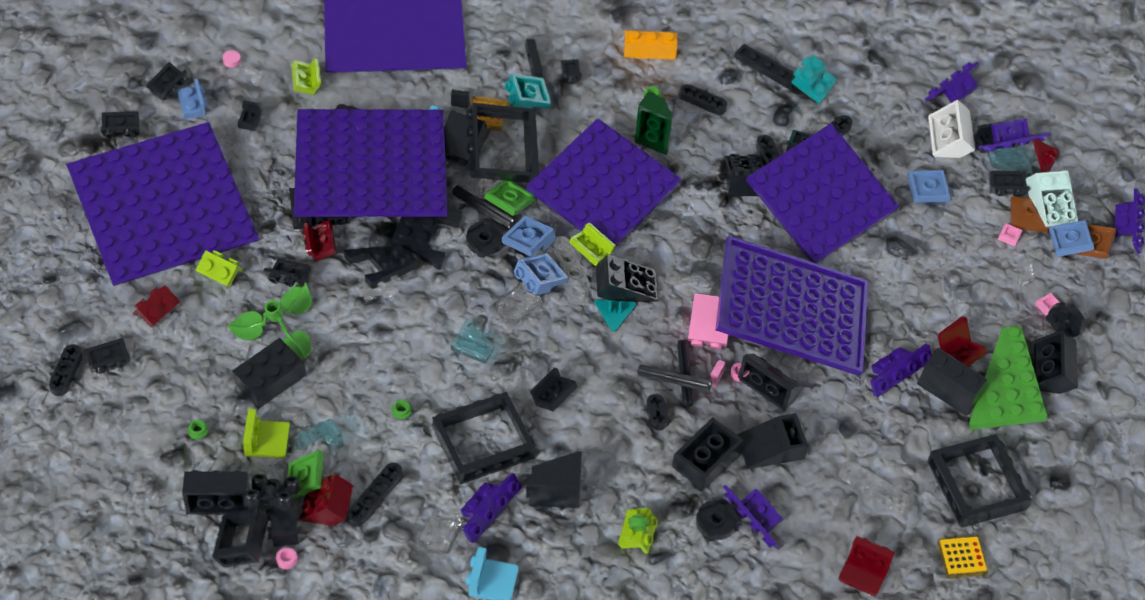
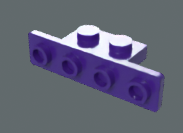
[924,61,979,103]
[978,118,1051,152]
[1115,188,1145,254]
[870,344,932,397]
[460,473,522,543]
[723,484,784,550]

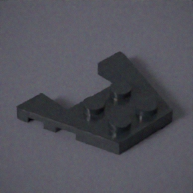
[392,210,463,270]
[343,245,418,289]

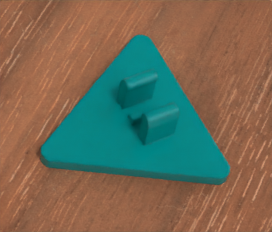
[594,300,636,332]

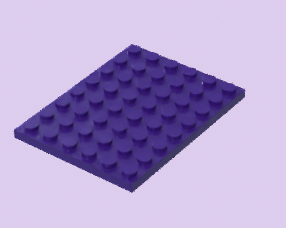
[715,235,868,376]

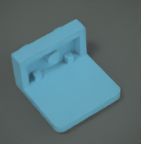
[466,547,518,600]

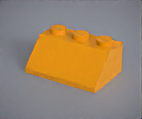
[624,30,677,60]

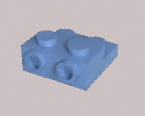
[502,216,556,257]
[514,253,569,296]

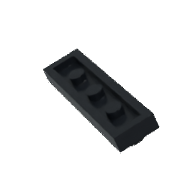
[734,43,795,91]

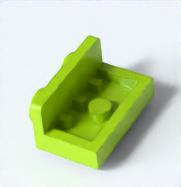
[291,58,322,95]
[569,223,615,266]
[195,250,243,288]
[618,508,658,553]

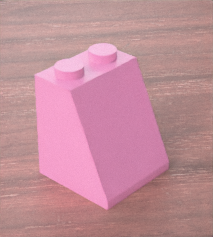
[688,293,728,350]

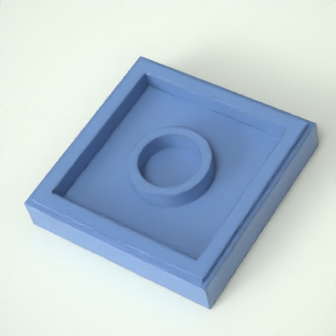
[907,170,951,203]
[1049,220,1094,257]

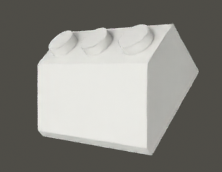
[928,100,975,158]

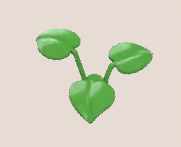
[227,282,312,359]

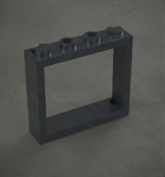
[466,103,539,183]
[432,392,536,485]
[927,434,1031,528]

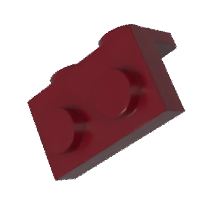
[303,220,337,261]
[133,285,180,328]

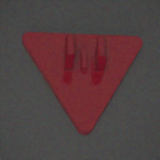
[1033,139,1059,173]

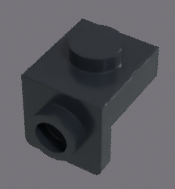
[560,59,582,84]
[237,101,262,131]

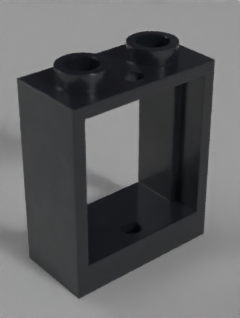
[212,508,269,568]

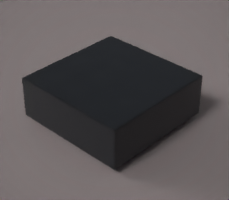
[451,89,469,108]

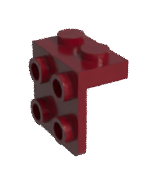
[938,316,987,367]
[838,536,895,596]

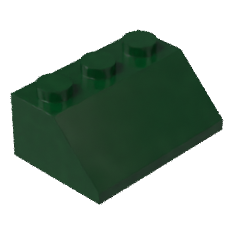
[635,92,673,155]

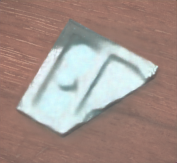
[987,147,1033,177]
[451,318,494,364]

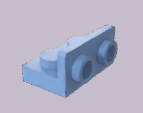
[177,79,208,120]

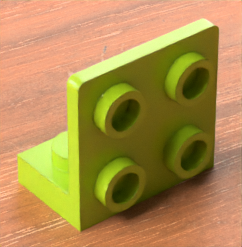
[243,409,290,458]

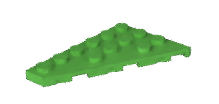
[969,326,1047,430]

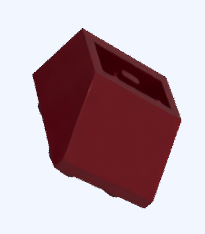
[299,473,354,526]

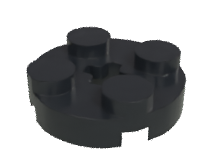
[466,222,503,258]
[1046,302,1085,337]
[695,500,737,541]

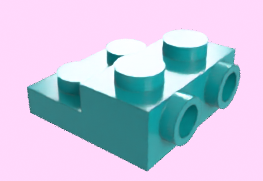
[791,54,837,104]
[505,74,551,109]

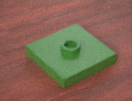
[484,181,536,216]
[288,450,324,500]

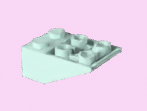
[1026,171,1078,227]

